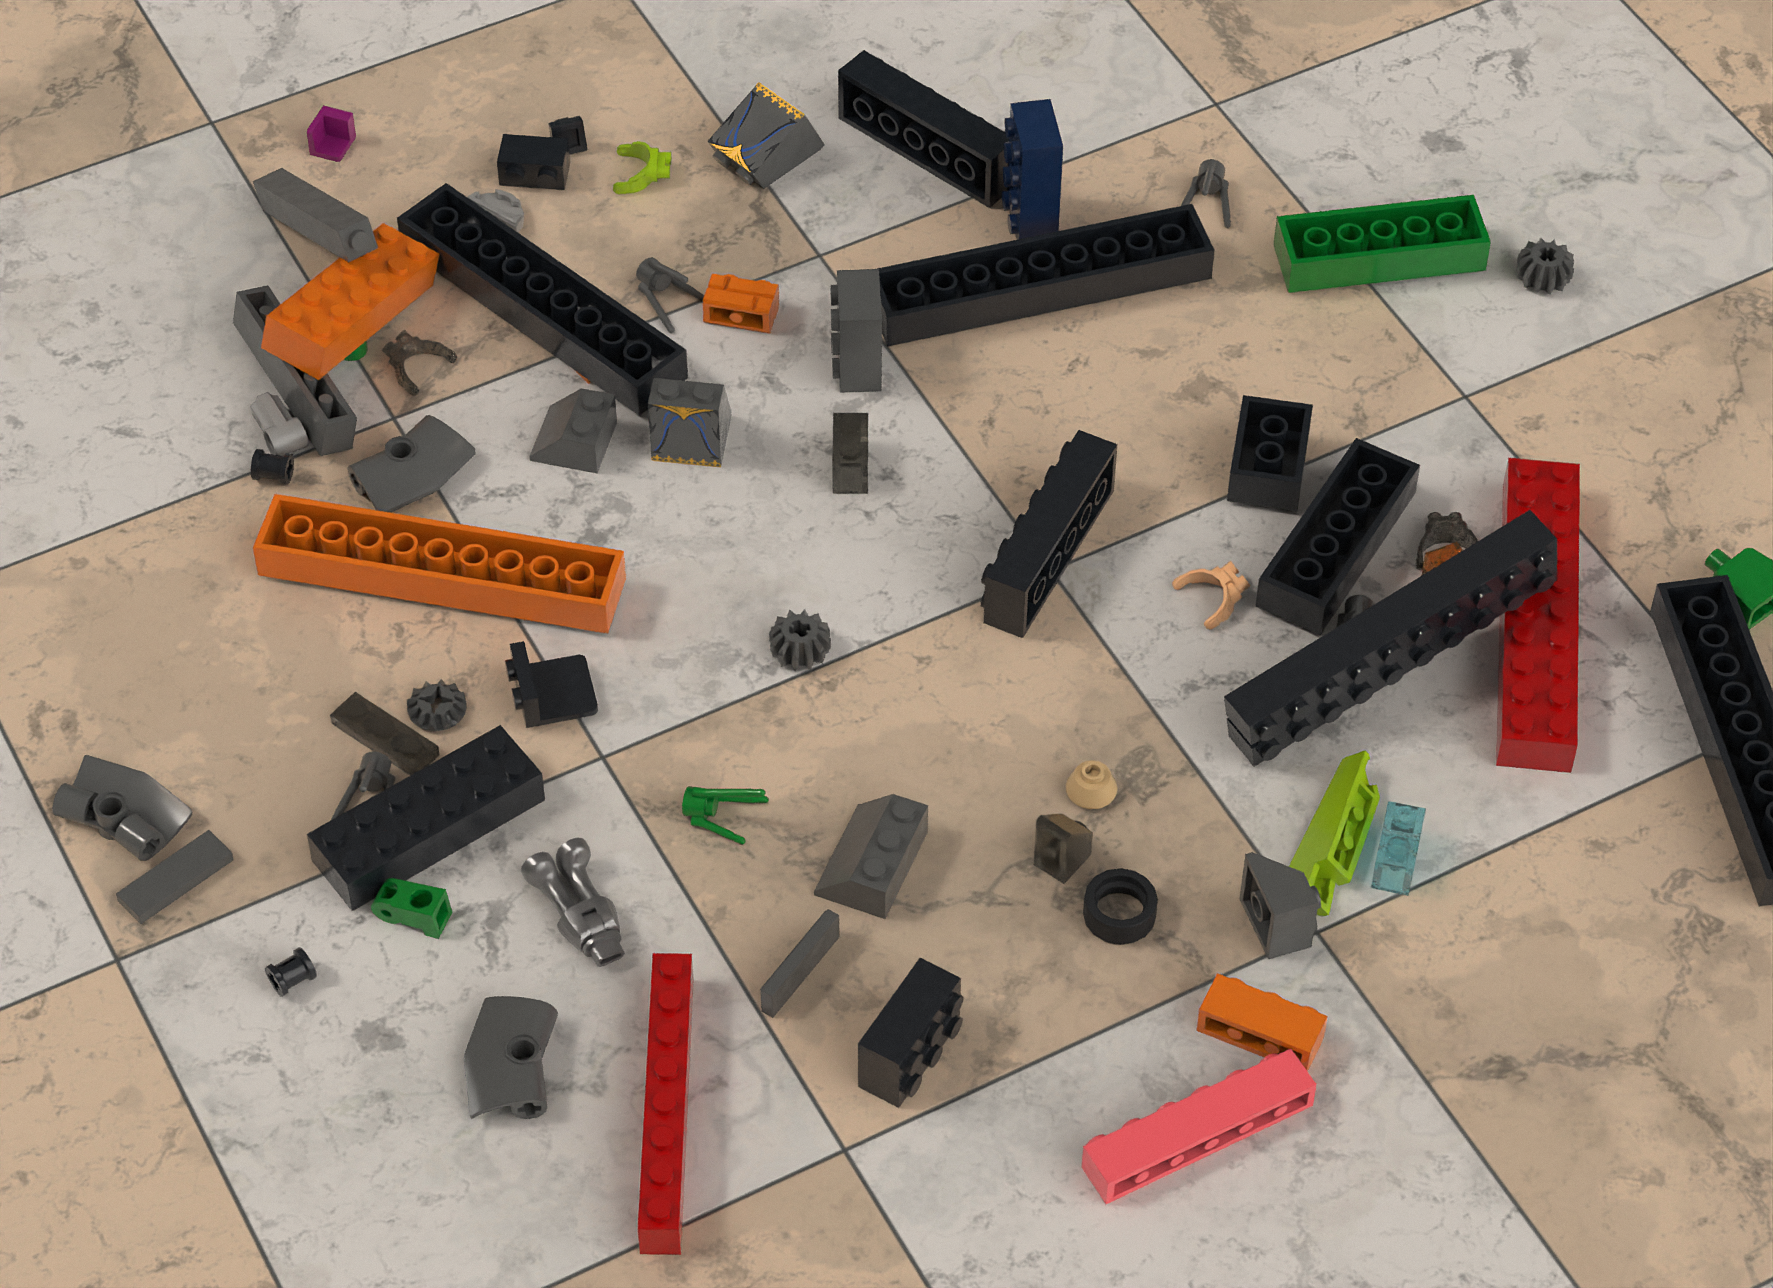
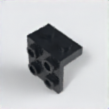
[505,641,598,728]

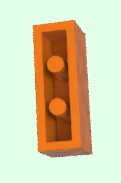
[1196,973,1328,1072]

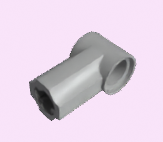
[250,392,309,456]

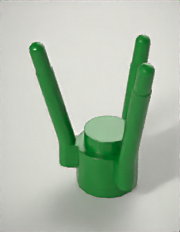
[682,786,769,845]

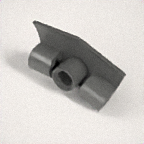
[347,415,476,513]
[52,755,192,861]
[464,996,558,1119]

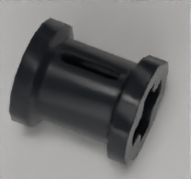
[250,449,294,485]
[265,947,317,997]

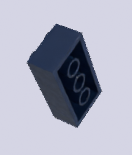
[1002,99,1063,240]

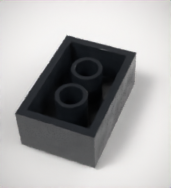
[1227,395,1313,511]
[858,958,964,1108]

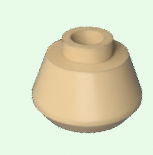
[1066,760,1117,809]

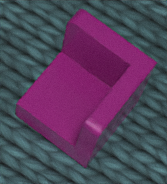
[307,105,356,162]

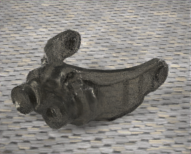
[382,330,457,396]
[1415,512,1478,570]

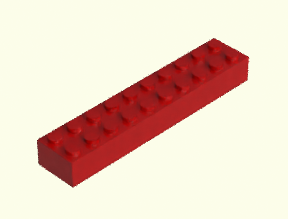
[1496,457,1580,773]

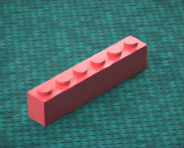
[1082,1049,1317,1204]

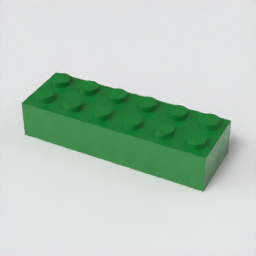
[1273,195,1491,293]

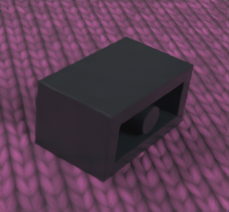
[497,134,571,190]

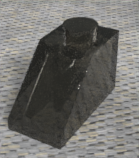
[1034,813,1093,884]

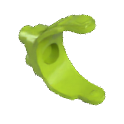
[613,141,672,194]

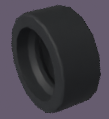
[1083,868,1158,945]

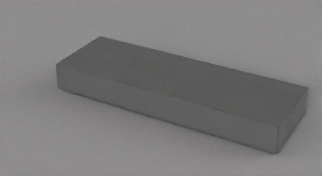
[116,830,234,924]
[760,909,840,1018]

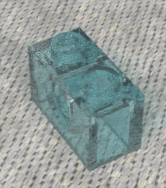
[1371,801,1426,896]

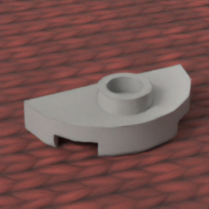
[467,189,524,233]

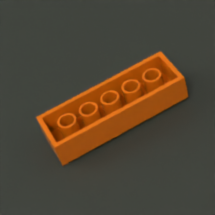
[261,223,440,380]

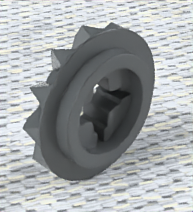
[407,679,467,731]

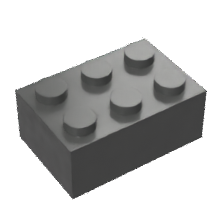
[830,269,882,393]

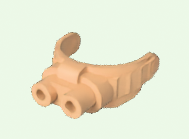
[1172,561,1250,630]

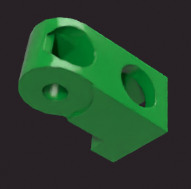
[371,878,453,939]

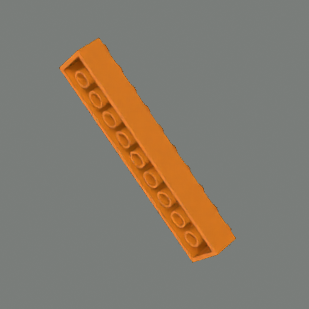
[253,494,626,634]

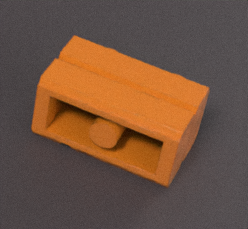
[702,273,779,333]

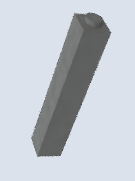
[253,168,378,262]

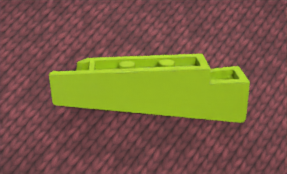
[1289,750,1380,917]

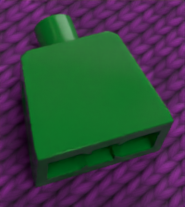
[1705,548,1773,630]

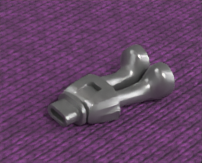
[521,837,625,967]

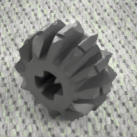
[1516,238,1574,295]
[769,609,831,671]

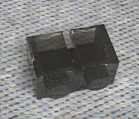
[832,413,868,494]

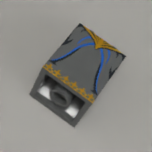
[708,82,825,189]
[648,378,732,467]

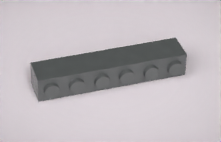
[233,285,357,456]

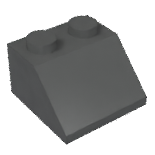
[529,388,617,474]
[1239,852,1321,959]

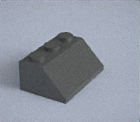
[814,794,928,919]

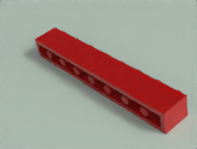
[638,953,694,1255]

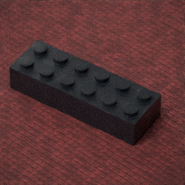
[838,50,1009,208]
[981,430,1118,638]
[1256,438,1420,635]
[307,725,545,911]

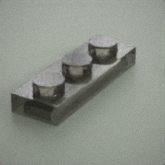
[330,692,440,775]

